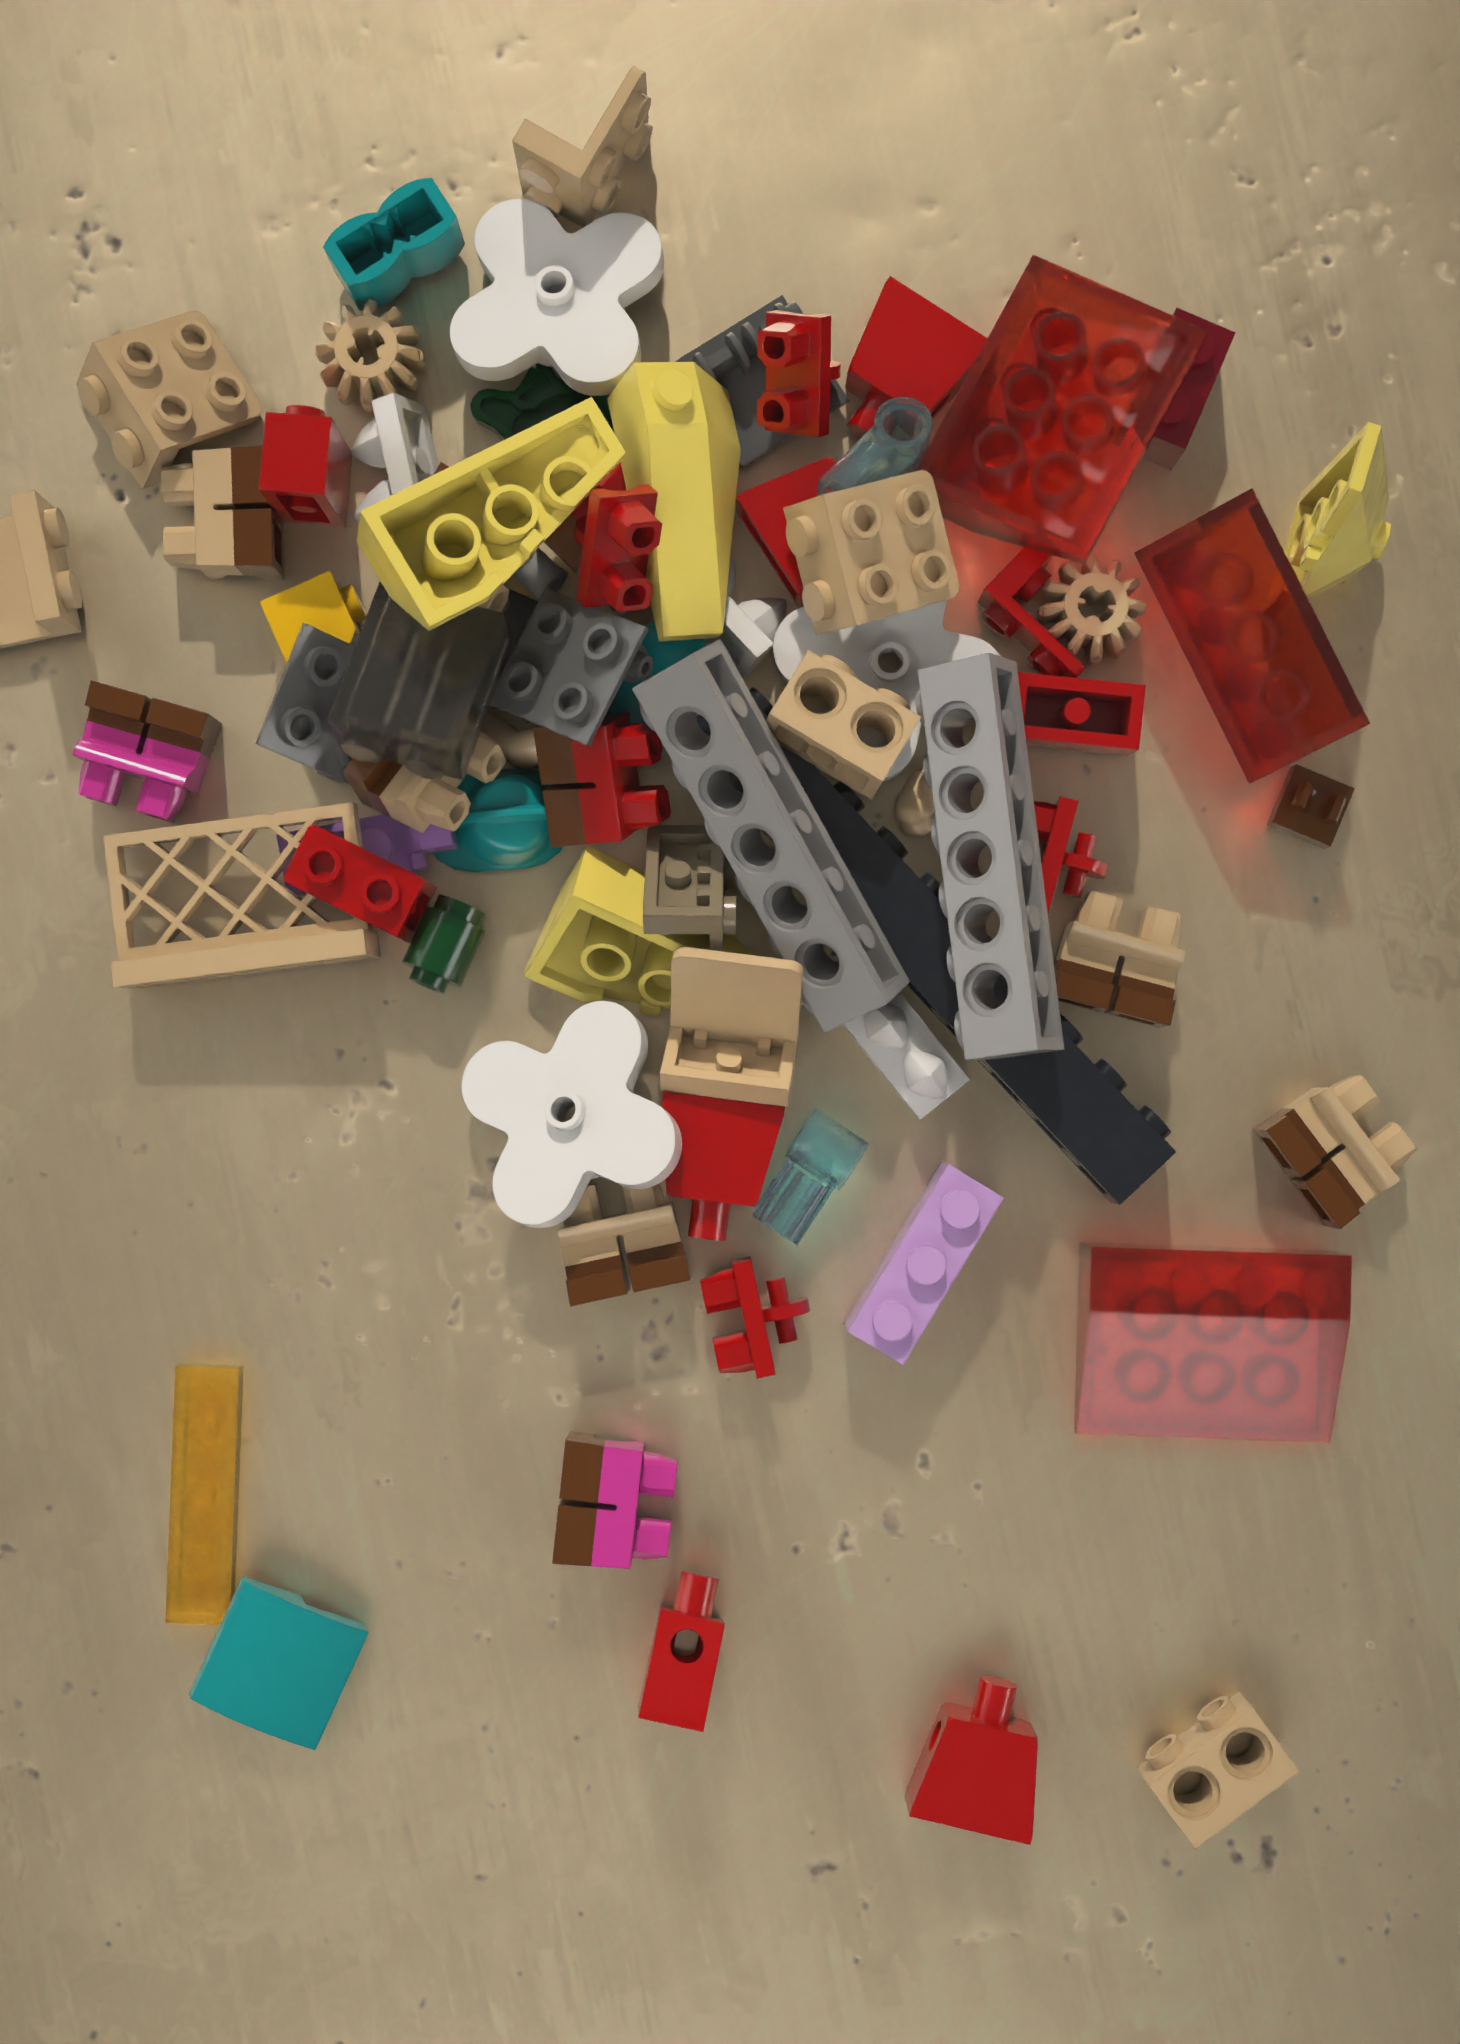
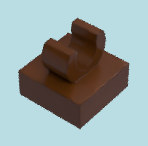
[1267,764,1355,849]

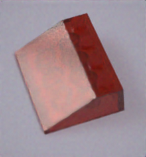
[915,255,1208,565]
[1074,1242,1352,1443]

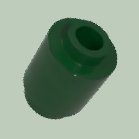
[402,894,485,994]

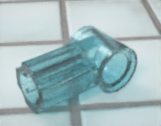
[817,397,933,496]
[752,1108,869,1245]

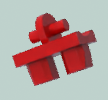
[757,310,841,437]
[573,484,662,612]
[1034,796,1108,913]
[700,1256,810,1379]

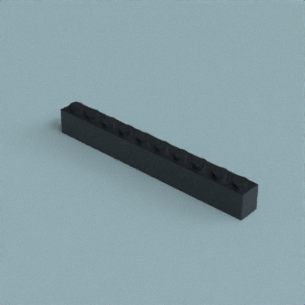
[697,687,1176,1205]

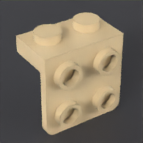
[512,66,653,227]
[76,310,262,489]
[783,470,959,635]
[0,490,82,649]
[660,947,803,1107]

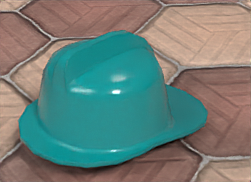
[433,768,563,872]

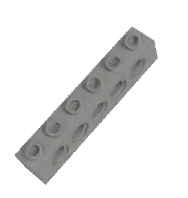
[632,639,910,1033]
[915,653,1064,1060]

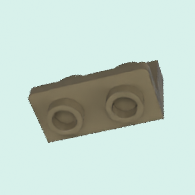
[643,825,737,952]

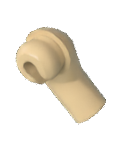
[480,712,539,770]
[895,768,935,837]

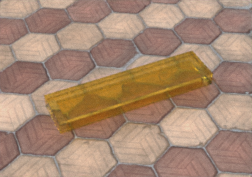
[165,1363,244,1625]

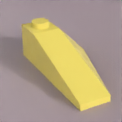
[607,362,741,642]
[357,397,626,631]
[1265,422,1391,617]
[523,845,803,1017]

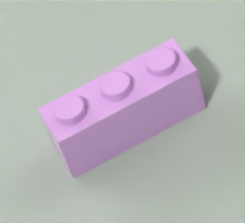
[843,1162,1004,1365]

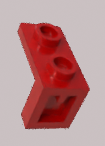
[978,533,1086,678]
[283,825,438,944]

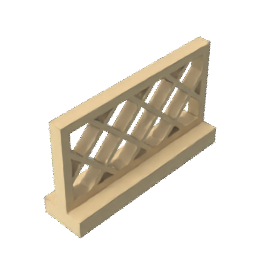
[103,802,381,989]

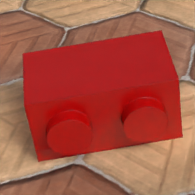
[259,405,352,527]
[1018,672,1146,756]

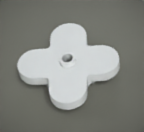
[450,199,664,396]
[773,600,1000,781]
[461,1001,682,1228]

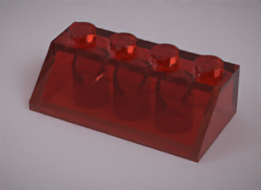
[1134,488,1371,784]

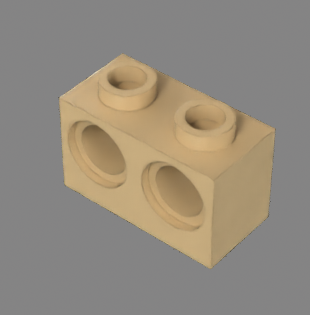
[766,650,921,800]
[1137,1692,1300,1850]

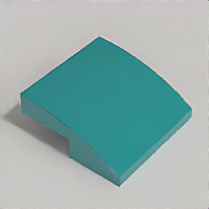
[189,1576,369,1750]

